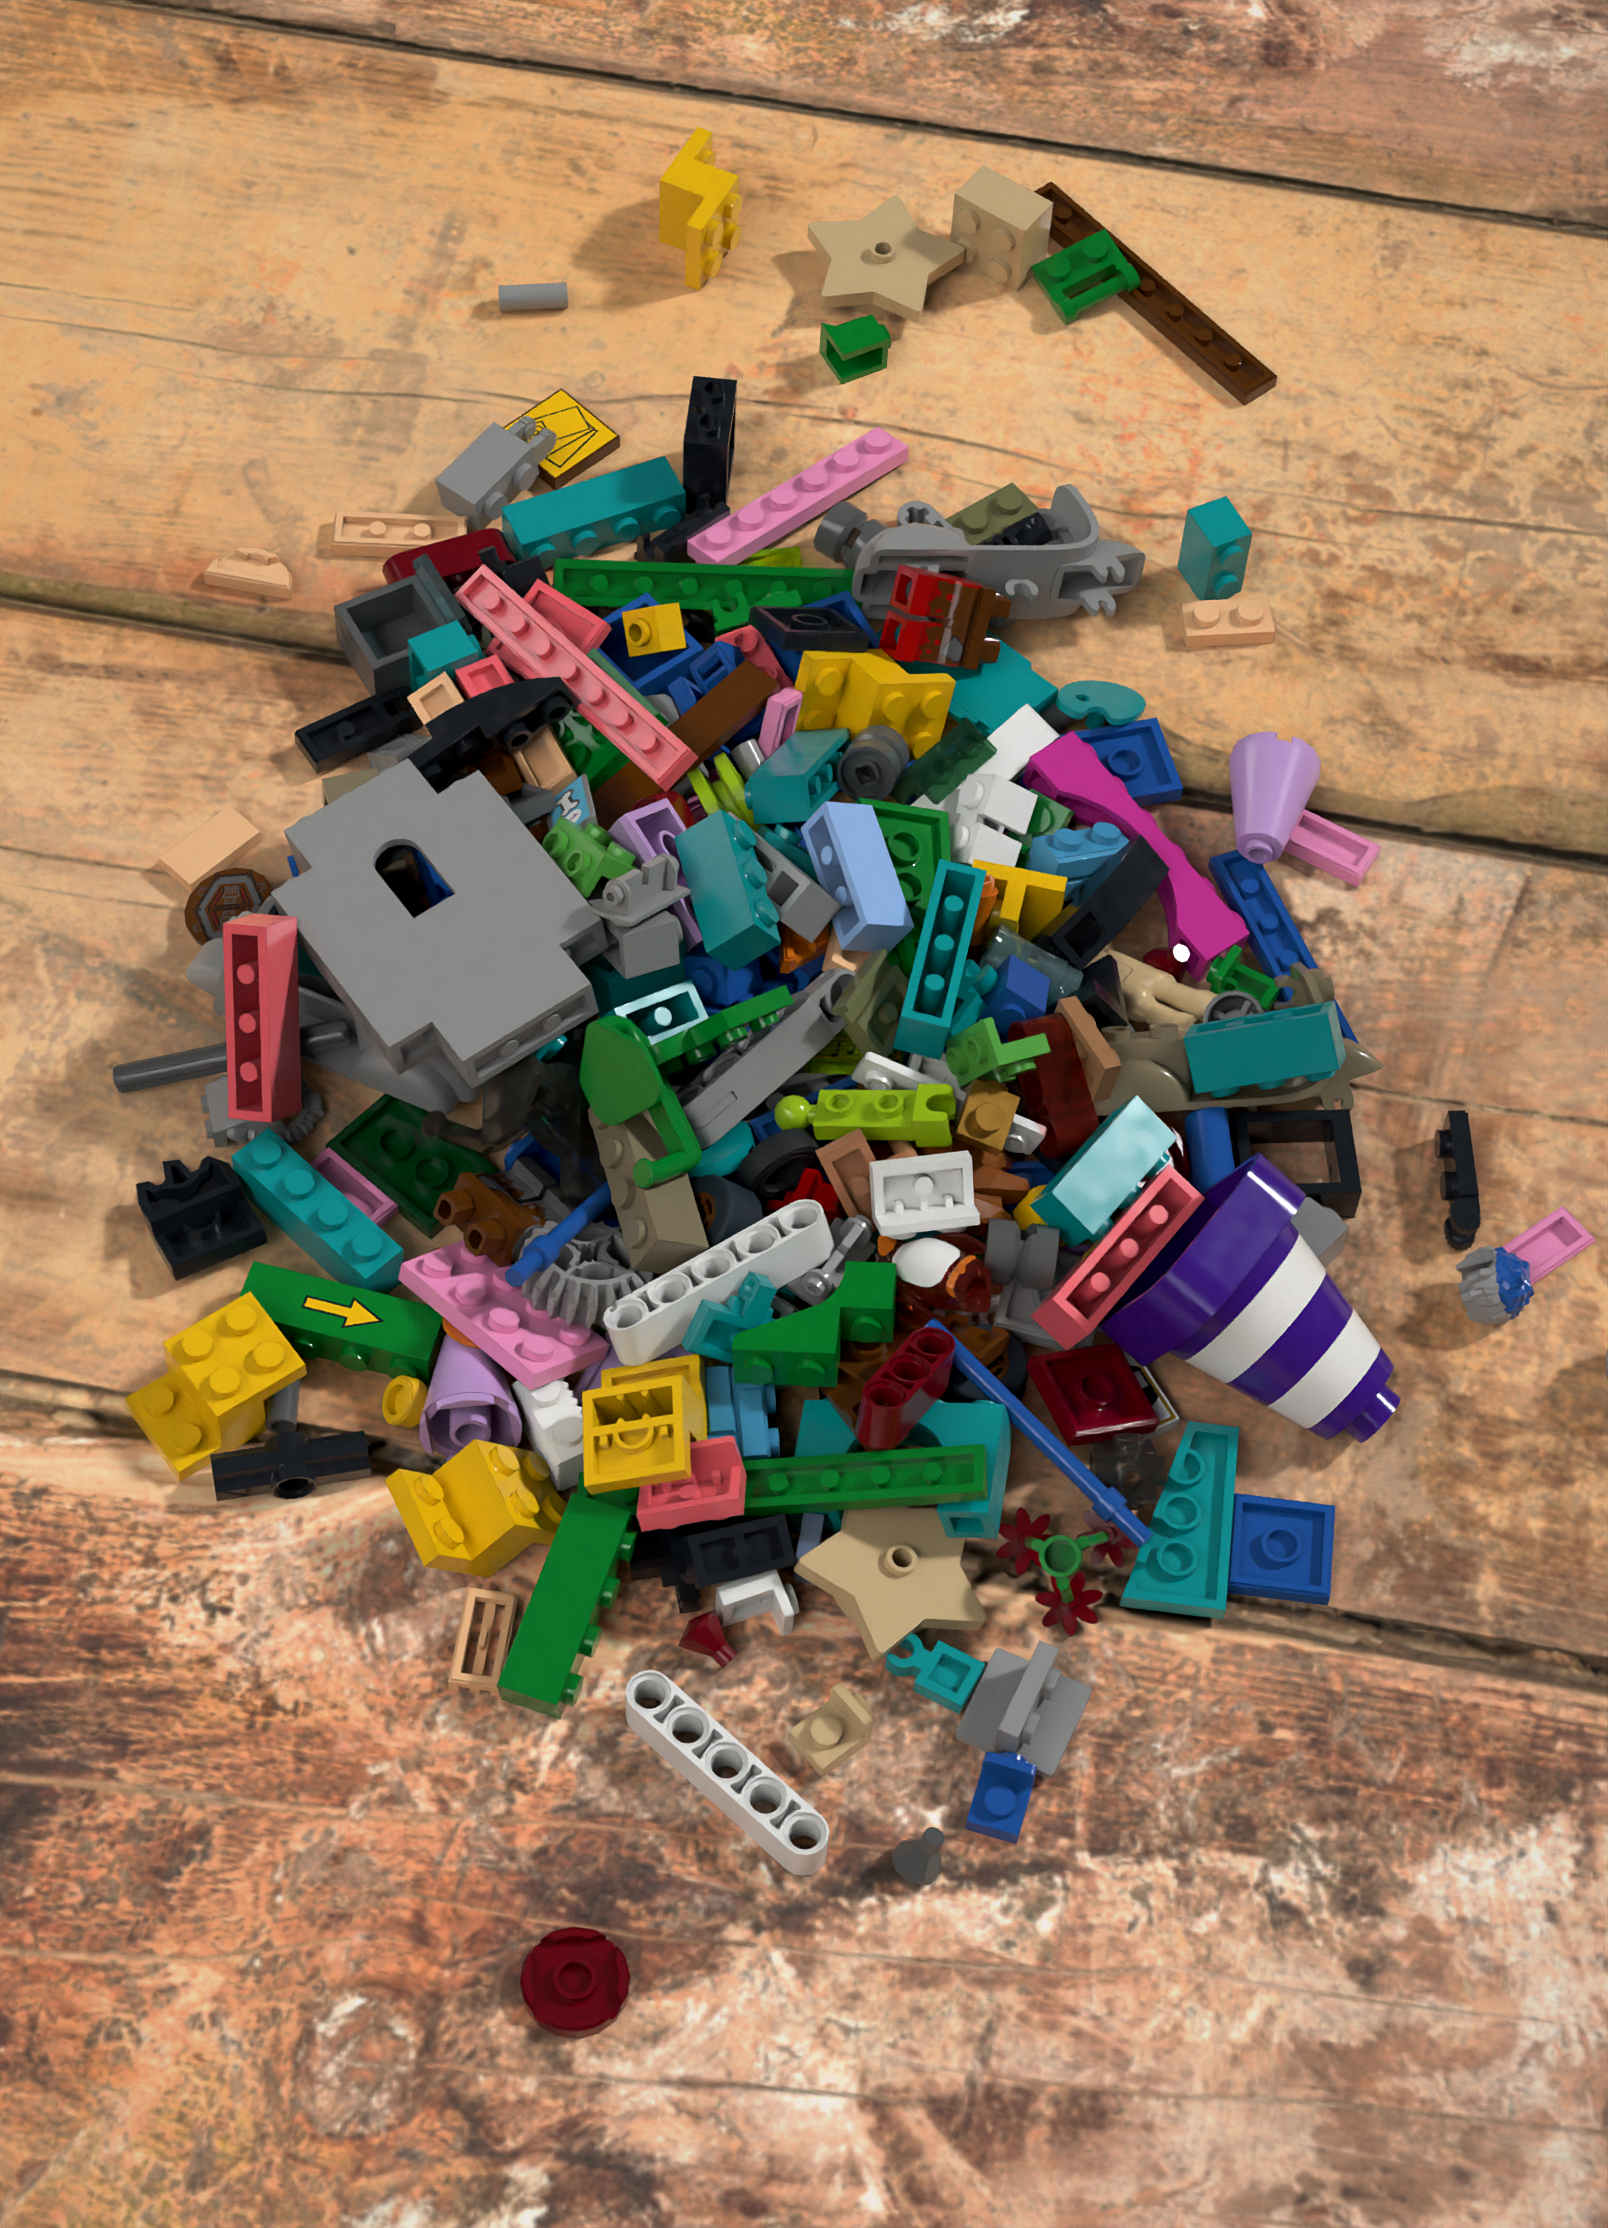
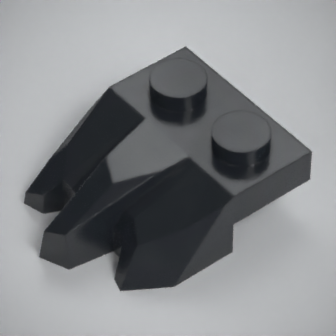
[136,1156,268,1281]

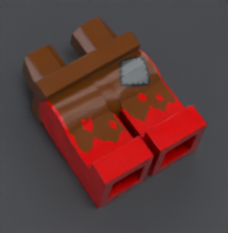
[878,564,1012,670]

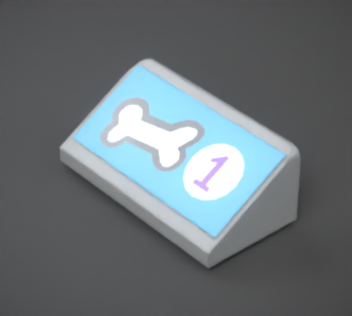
[546,774,598,831]

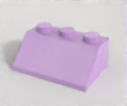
[608,798,704,953]

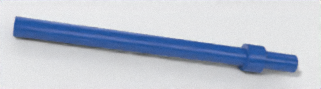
[505,1181,612,1287]
[924,1318,1154,1549]

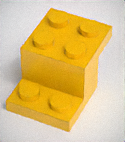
[659,127,743,291]
[794,649,956,762]
[124,1292,307,1482]
[582,1354,708,1494]
[384,1439,567,1578]

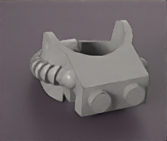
[200,1075,324,1148]

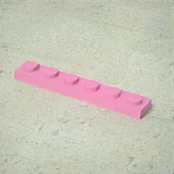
[687,427,908,565]

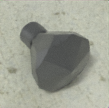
[892,1827,945,1885]

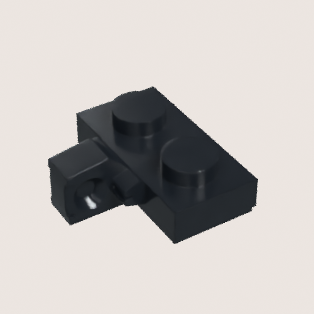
[629,1519,729,1614]

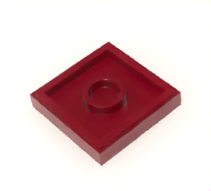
[1026,1343,1160,1447]

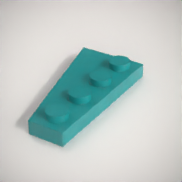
[1120,1421,1239,1619]

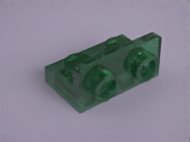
[889,718,997,805]

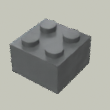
[334,574,448,697]

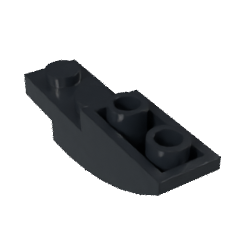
[396,676,582,790]
[1014,834,1170,993]

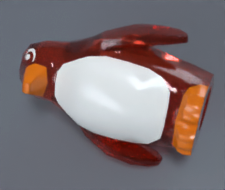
[875,1232,991,1321]

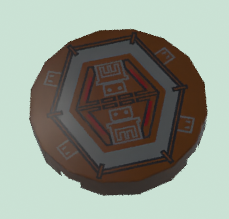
[184,868,279,946]

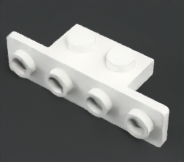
[852,1052,1047,1155]

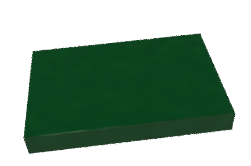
[325,1093,500,1240]

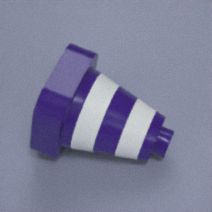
[1097,1152,1401,1443]

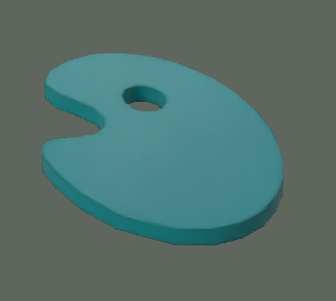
[1056,680,1146,729]

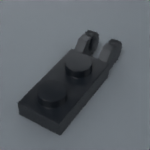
[294,686,424,774]
[1434,1110,1481,1251]

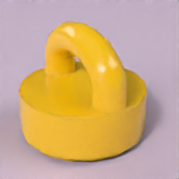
[382,1375,427,1429]

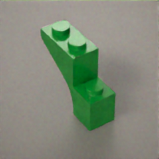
[732,1261,897,1387]

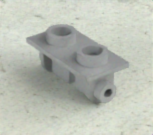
[590,854,690,927]
[785,1215,877,1307]

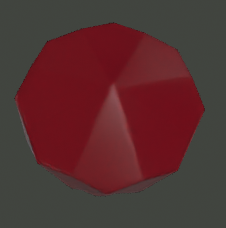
[1143,944,1190,983]
[678,1609,737,1668]

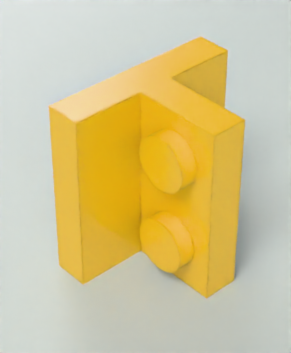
[972,859,1067,970]

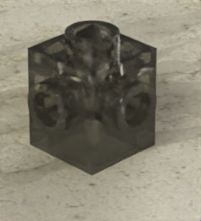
[1089,1433,1166,1511]

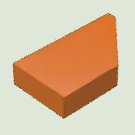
[777,920,829,974]

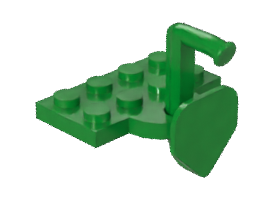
[579,985,794,1189]

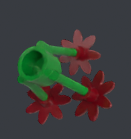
[995,1507,1138,1637]

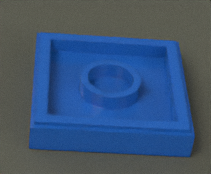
[1227,1493,1335,1606]

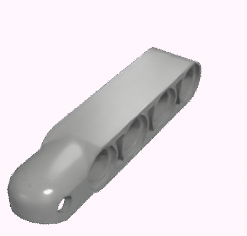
[675,967,856,1150]

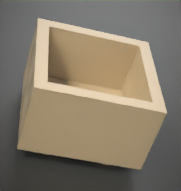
[950,165,1053,292]

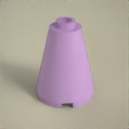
[1228,731,1321,864]
[419,1334,522,1462]

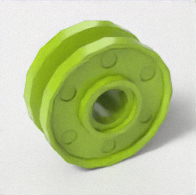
[687,752,768,833]

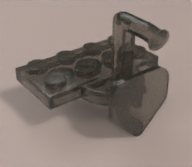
[422,1024,619,1221]

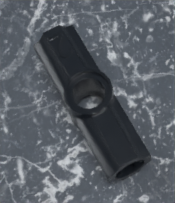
[210,1430,371,1501]

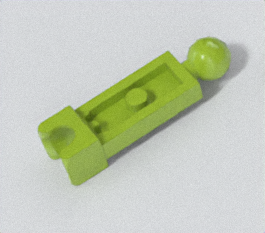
[774,1084,957,1147]

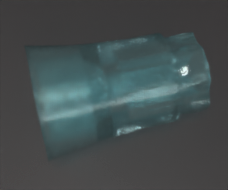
[978,923,1084,1007]

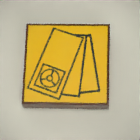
[503,388,620,490]

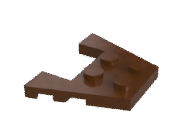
[818,1296,1010,1452]

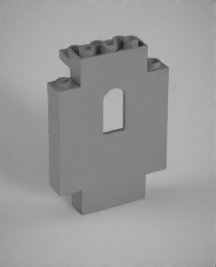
[270,758,609,1089]

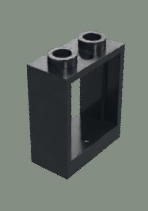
[682,376,737,514]
[1229,1109,1362,1218]

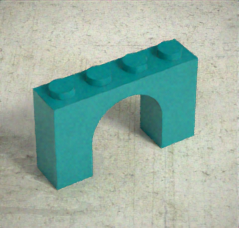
[788,1398,1014,1539]

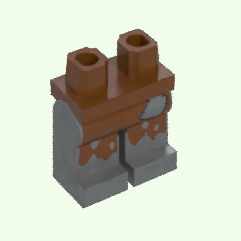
[433,1156,581,1268]

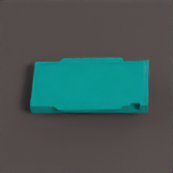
[876,624,1058,741]

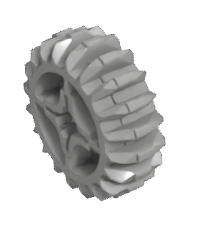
[519,1216,654,1330]

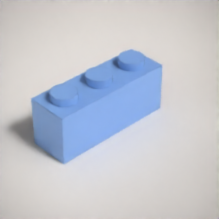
[801,801,914,953]

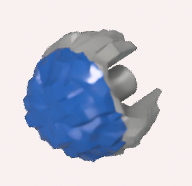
[1456,1246,1534,1325]

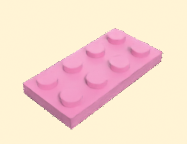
[398,1240,609,1391]

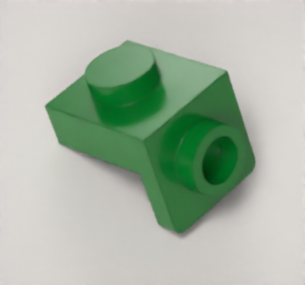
[1206,944,1281,1011]

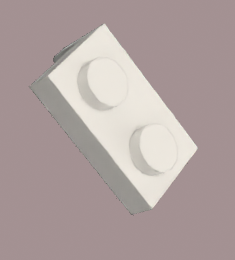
[869,1150,980,1239]

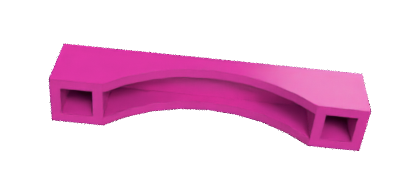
[1022,730,1250,983]

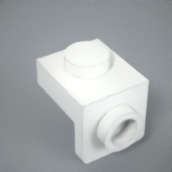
[715,1570,799,1636]

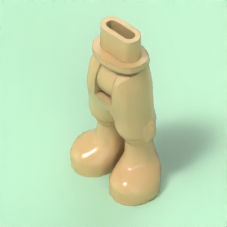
[1070,948,1218,1032]

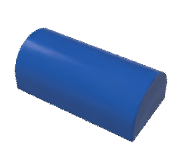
[1184,1107,1235,1194]

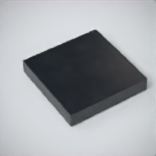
[748,606,869,652]

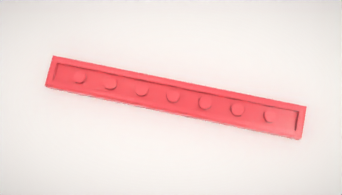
[452,563,699,792]

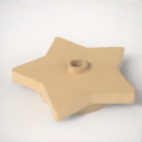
[808,196,965,323]
[794,1506,987,1662]

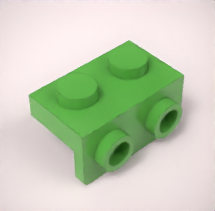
[542,816,641,899]
[946,1017,1051,1088]

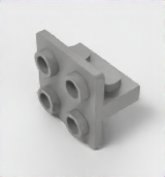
[956,1640,1092,1779]

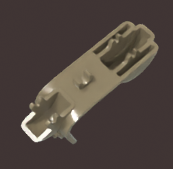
[1058,961,1383,1124]

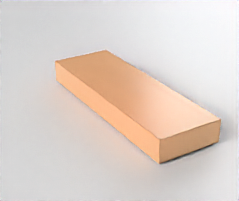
[331,511,469,557]

